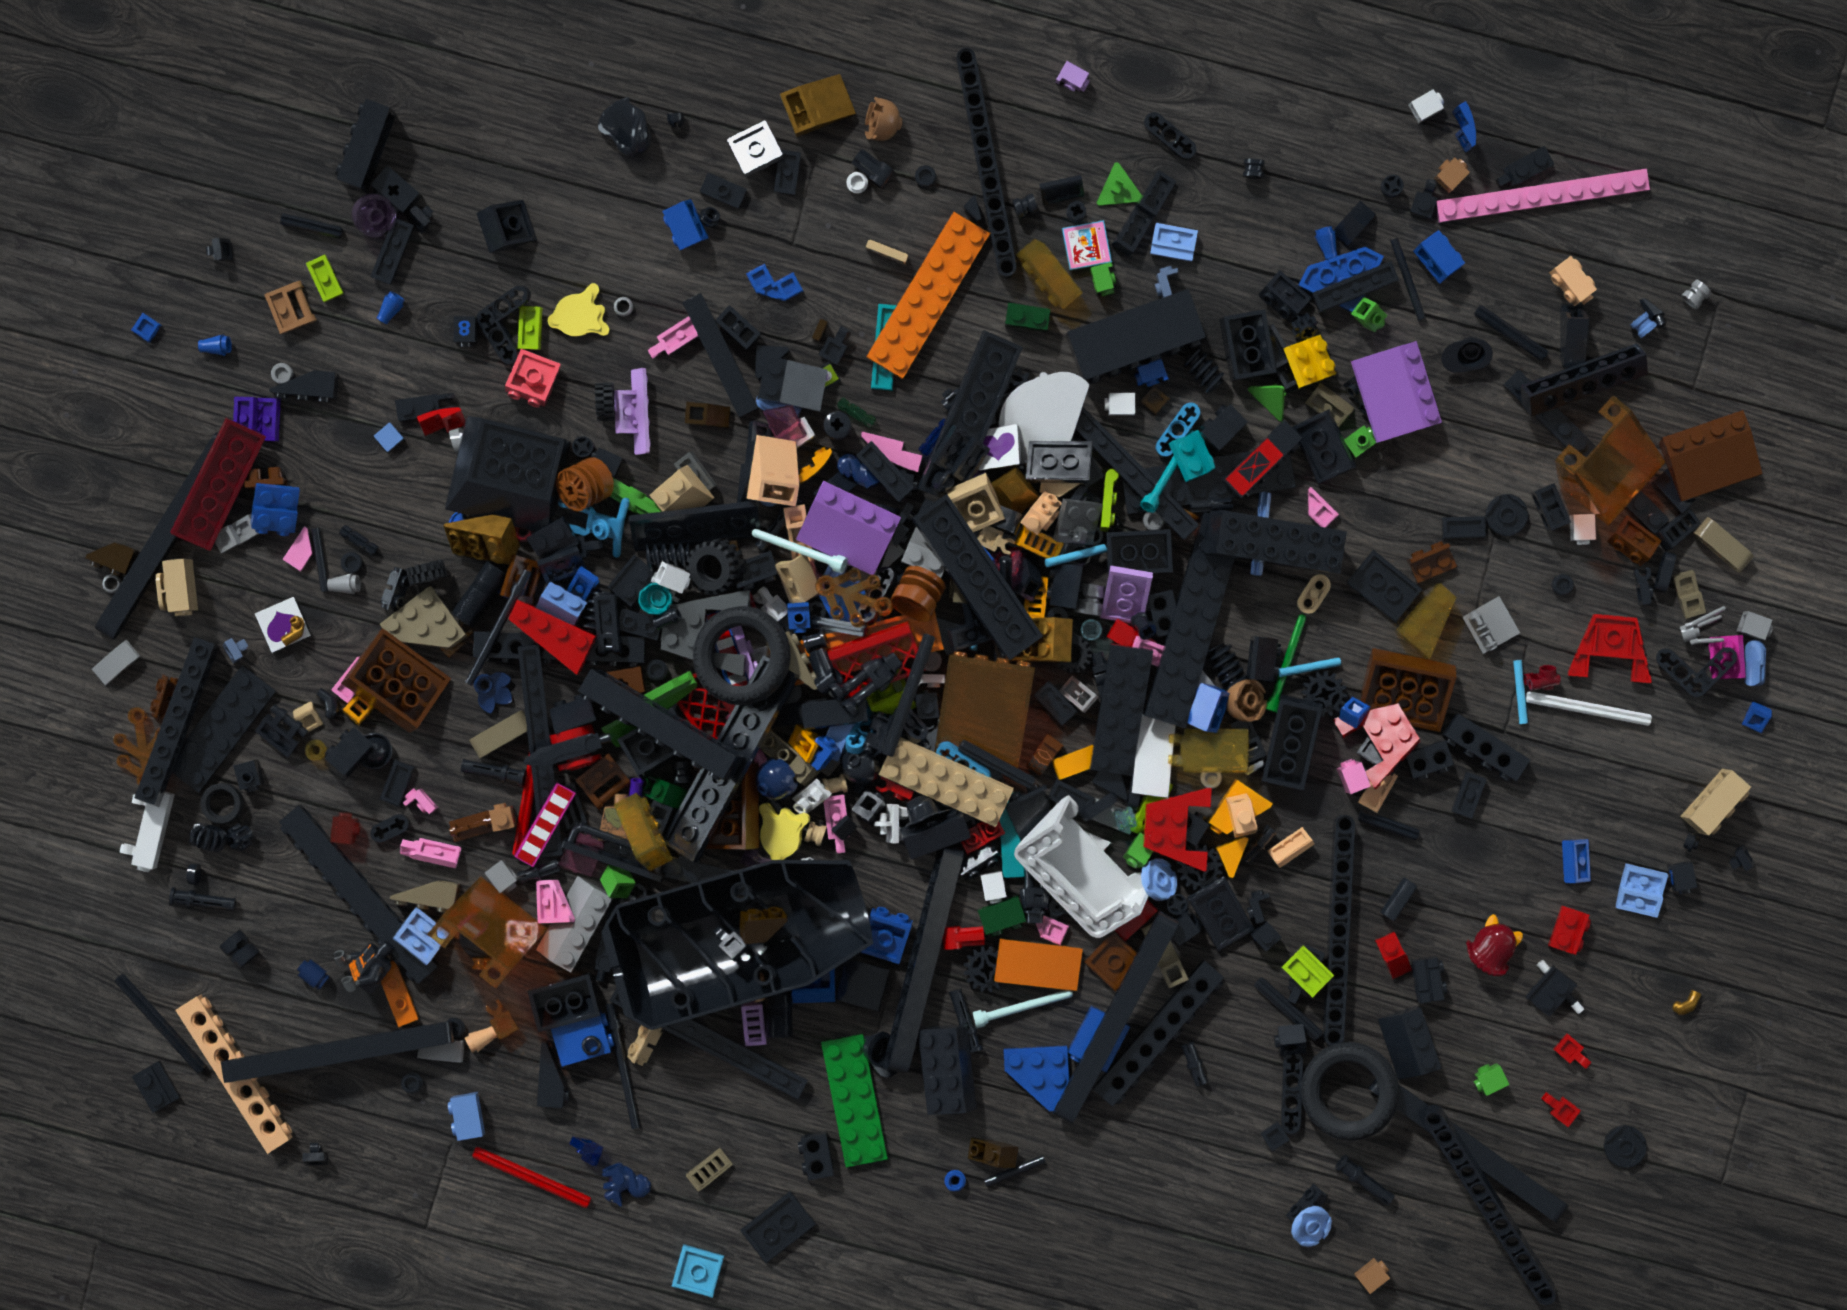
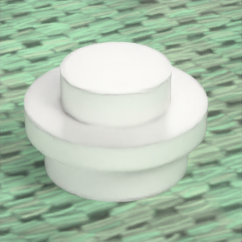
[847,172,868,193]

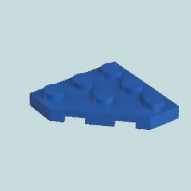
[1298,247,1384,313]
[1003,1045,1069,1111]

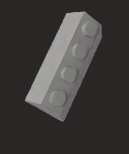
[536,876,614,973]

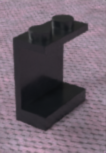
[1005,783,1052,842]

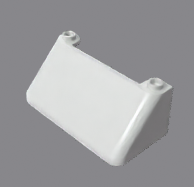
[1014,795,1149,938]

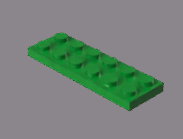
[821,1033,888,1167]

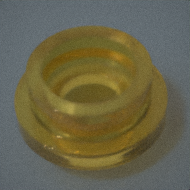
[305,740,327,761]

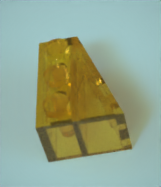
[1015,239,1083,309]
[1395,583,1456,659]
[614,793,673,871]

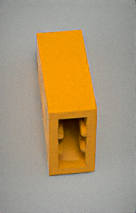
[1207,779,1272,835]

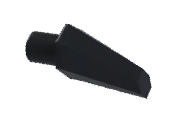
[1640,298,1666,328]

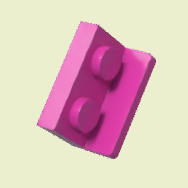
[1708,635,1746,679]

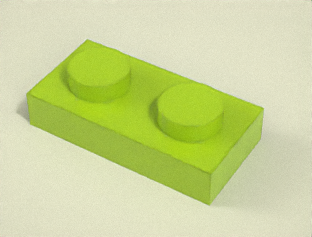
[306,255,344,303]
[518,306,543,350]

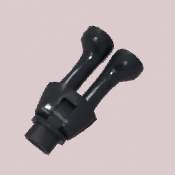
[828,652,903,718]
[1019,868,1052,924]

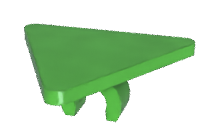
[1097,162,1142,206]
[1248,384,1286,421]

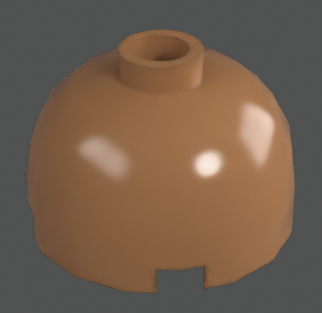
[865,97,902,141]
[1226,680,1267,722]

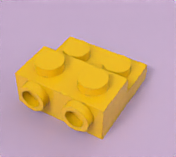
[1283,335,1336,388]

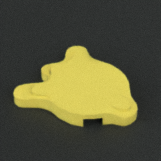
[548,283,610,337]
[759,803,810,860]

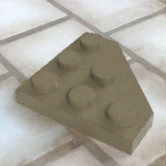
[380,586,468,649]

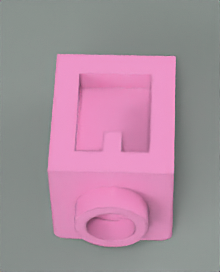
[403,788,438,814]

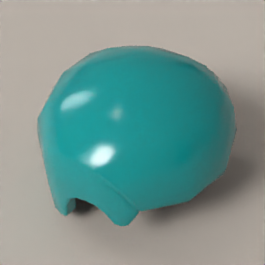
[638,583,673,615]

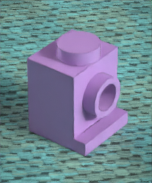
[1055,61,1090,92]

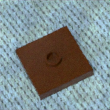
[1084,931,1137,991]

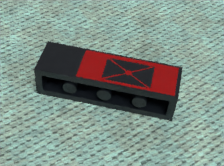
[1222,420,1302,499]

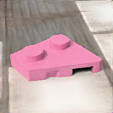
[536,880,575,923]

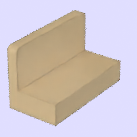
[775,555,821,603]

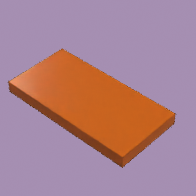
[994,939,1083,991]

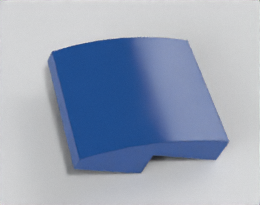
[1452,101,1476,153]

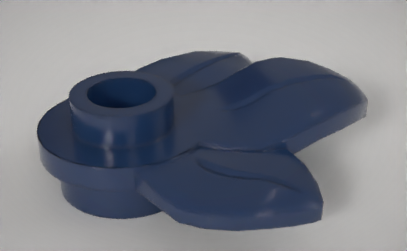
[474,672,512,713]

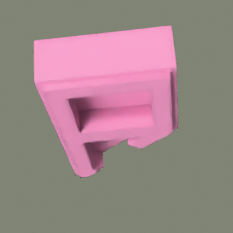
[1308,487,1339,528]
[283,527,313,571]
[1036,914,1069,945]

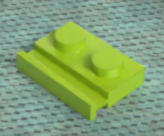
[1282,945,1334,998]

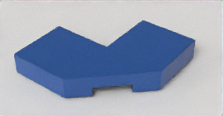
[746,264,804,302]

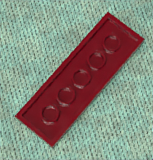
[170,418,266,551]

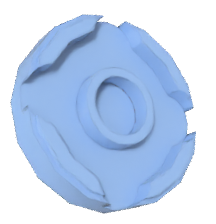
[1141,858,1177,901]
[1291,1206,1332,1247]

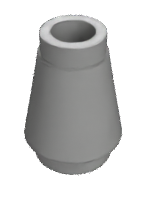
[327,573,361,594]

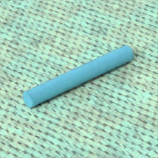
[1045,544,1107,567]
[1278,658,1341,677]
[1513,660,1528,724]

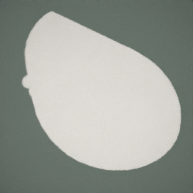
[999,372,1089,465]

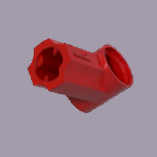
[942,926,985,950]

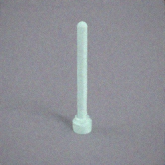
[752,529,848,574]
[972,990,1073,1028]

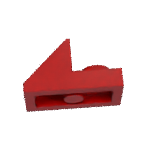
[1375,932,1412,979]

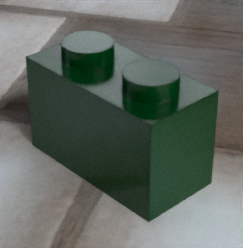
[1005,303,1050,332]
[978,896,1026,937]

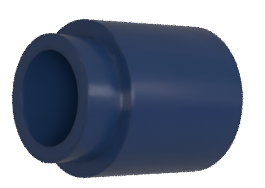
[297,959,329,989]

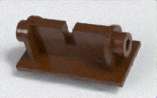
[150,674,178,719]
[449,810,493,842]

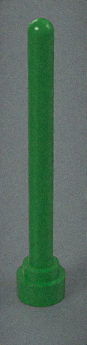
[1266,614,1306,713]

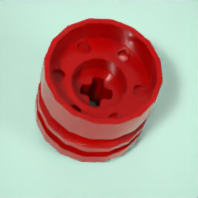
[550,724,602,771]

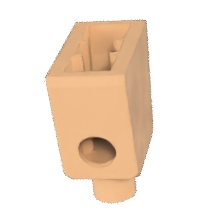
[1226,793,1258,838]

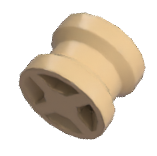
[804,821,827,846]

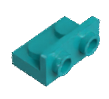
[1169,430,1215,482]

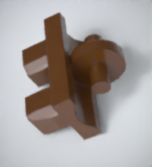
[245,467,287,490]

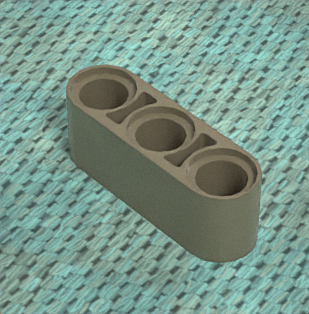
[1693,517,1754,573]
[469,710,527,759]

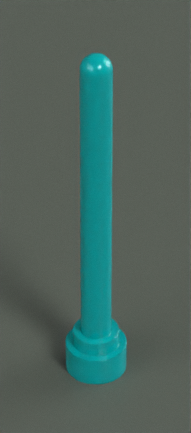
[1140,430,1194,513]

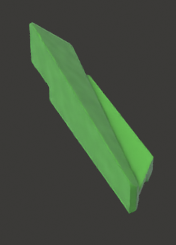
[601,671,698,747]

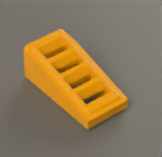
[1015,525,1064,559]
[1024,577,1048,618]
[343,695,374,726]

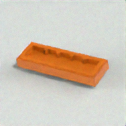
[381,961,419,1027]

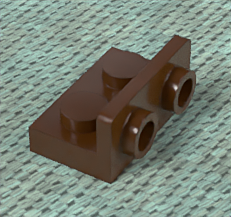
[1607,515,1661,566]
[1407,541,1457,583]

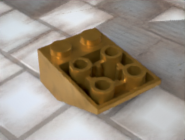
[780,74,856,137]
[443,515,520,565]
[1009,617,1073,662]

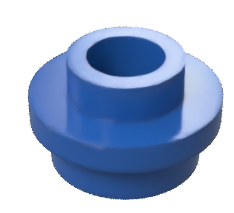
[944,1170,966,1191]

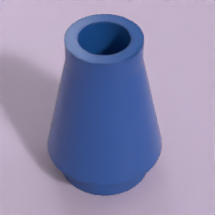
[1315,226,1337,259]
[376,291,405,324]
[198,334,232,356]

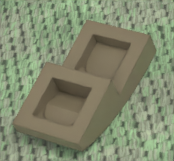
[1672,570,1706,619]

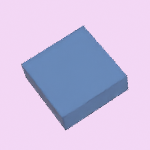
[374,422,404,452]

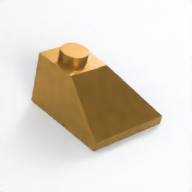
[991,467,1040,513]

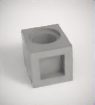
[1736,611,1773,640]
[485,859,519,893]

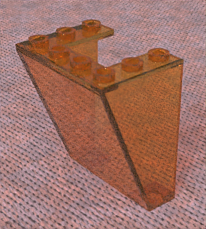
[1555,396,1665,526]
[934,651,1035,768]
[427,876,548,988]

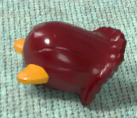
[1466,914,1523,977]

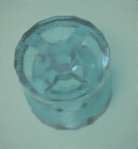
[1080,619,1102,640]
[1113,806,1137,832]

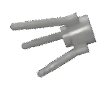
[1680,606,1726,646]

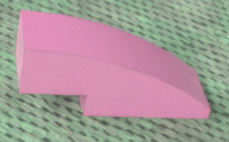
[861,432,922,473]

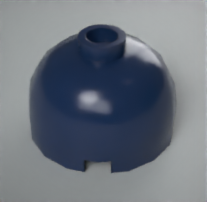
[755,757,798,801]

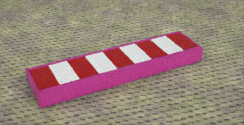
[514,782,576,867]

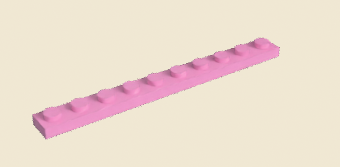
[1436,169,1650,223]

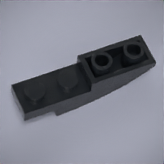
[737,420,772,507]

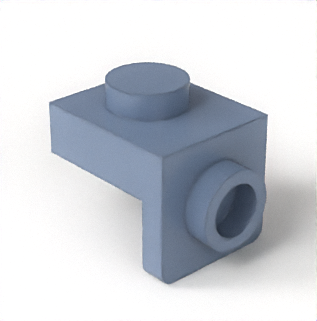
[1155,266,1178,298]

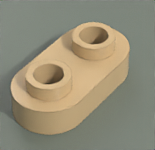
[1297,574,1331,614]

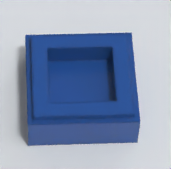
[131,313,162,342]

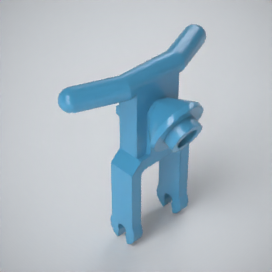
[558,498,630,558]

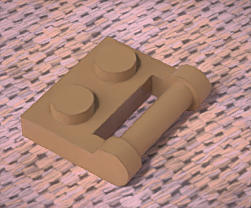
[264,281,317,335]

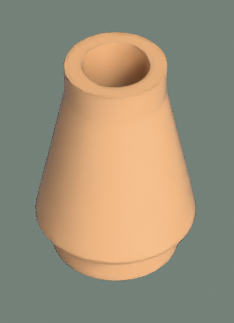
[465,1026,498,1053]

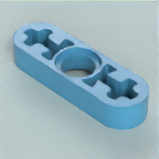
[1155,403,1200,457]
[845,706,886,754]
[936,741,991,777]

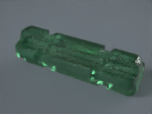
[837,397,876,428]

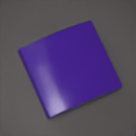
[233,397,281,441]

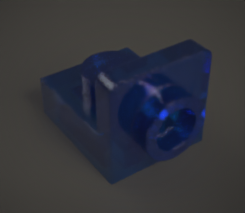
[569,1136,603,1166]

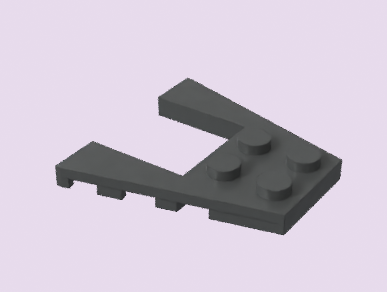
[661,590,750,676]

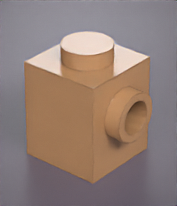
[1434,158,1470,193]
[489,803,517,832]
[1354,1258,1390,1294]

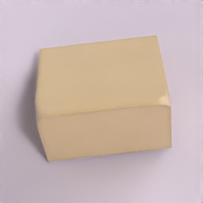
[293,702,323,732]

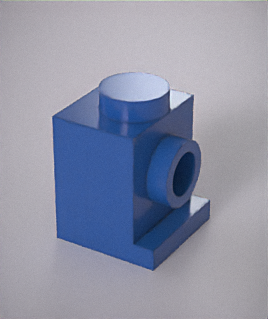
[1134,359,1168,387]
[787,602,811,633]

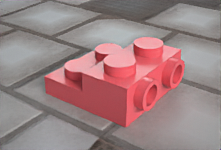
[505,349,561,408]

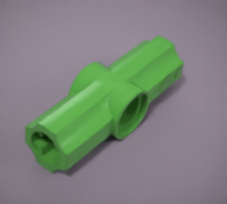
[610,477,662,514]

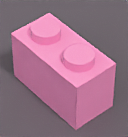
[1337,759,1371,794]

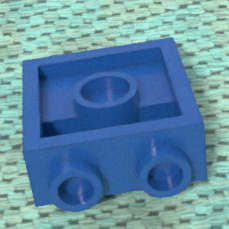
[250,483,300,536]
[861,907,913,964]

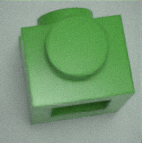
[1090,262,1116,297]
[1351,297,1387,332]

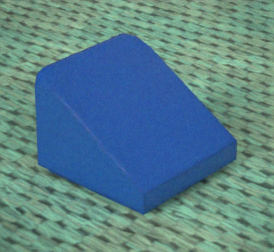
[1339,697,1370,728]
[1742,701,1772,733]

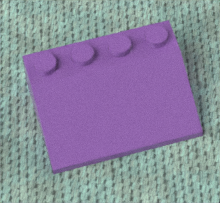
[1351,341,1442,443]
[796,481,901,576]

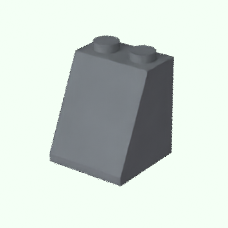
[901,527,945,578]

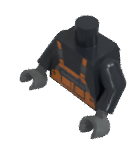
[334,941,394,994]

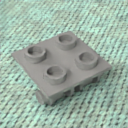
[1462,596,1520,654]

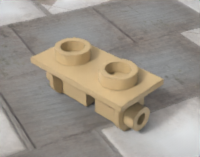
[627,1025,662,1066]

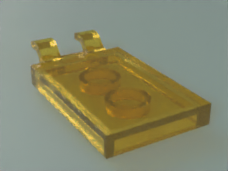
[1168,729,1249,773]

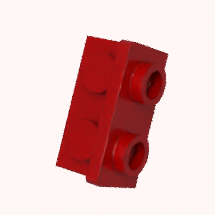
[1548,905,1591,955]

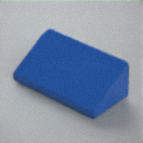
[1562,839,1591,883]

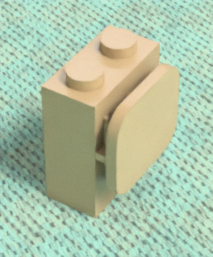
[156,559,198,616]

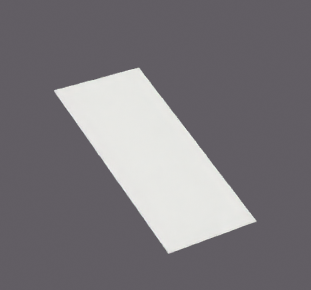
[1132,715,1175,798]

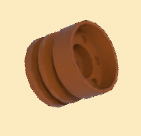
[556,457,614,511]
[890,566,946,622]

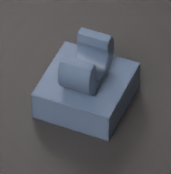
[222,638,248,664]

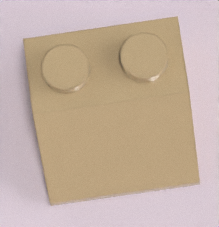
[649,465,714,512]
[947,473,1005,532]

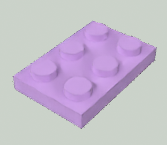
[1100,566,1153,623]

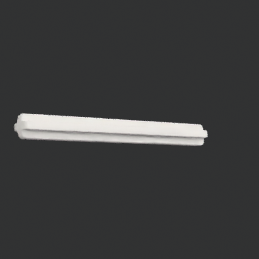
[1526,691,1652,726]

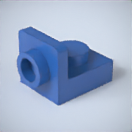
[811,735,839,771]

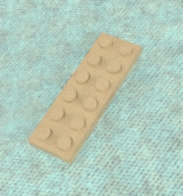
[879,737,1014,827]

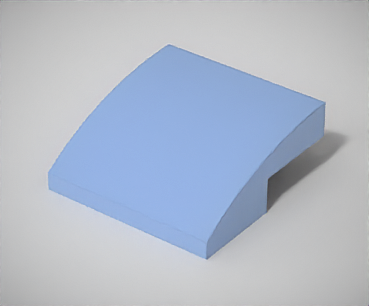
[1616,864,1668,918]
[393,907,450,965]

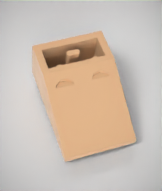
[747,435,799,506]

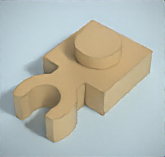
[977,526,1015,555]

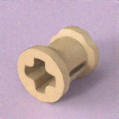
[822,774,847,793]

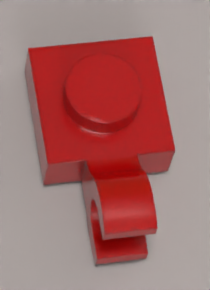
[876,776,914,801]
[1553,1033,1592,1068]
[1541,1092,1581,1127]

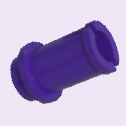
[627,778,644,807]

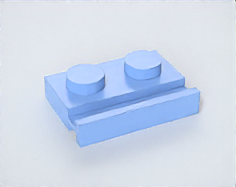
[1150,223,1198,262]

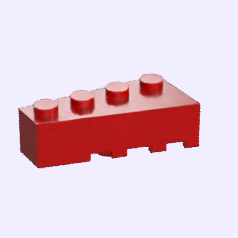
[508,600,597,675]

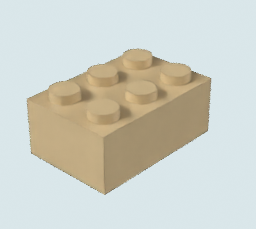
[1680,769,1751,835]

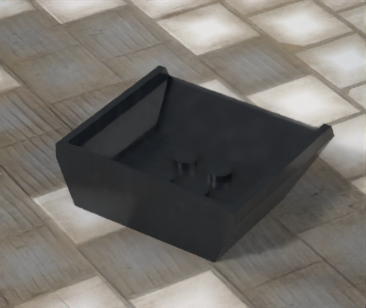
[445,416,571,532]

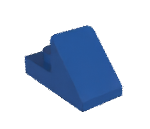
[567,566,599,602]

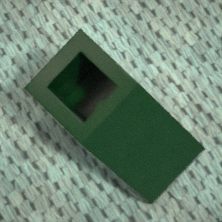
[642,774,688,809]

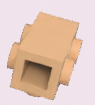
[1549,256,1597,306]
[1020,490,1062,535]

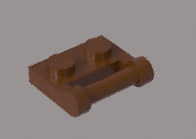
[500,554,541,605]
[576,754,631,810]

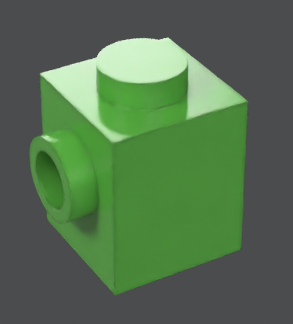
[1344,426,1376,459]
[1123,833,1153,869]
[600,865,635,898]
[1473,1063,1509,1096]

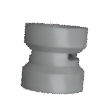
[1681,279,1712,309]

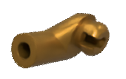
[281,616,305,646]
[1672,990,1701,1015]

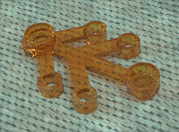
[815,568,893,627]
[113,707,160,785]

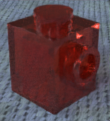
[330,812,360,844]

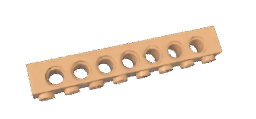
[176,994,292,1154]

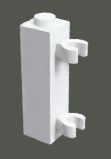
[120,792,175,872]

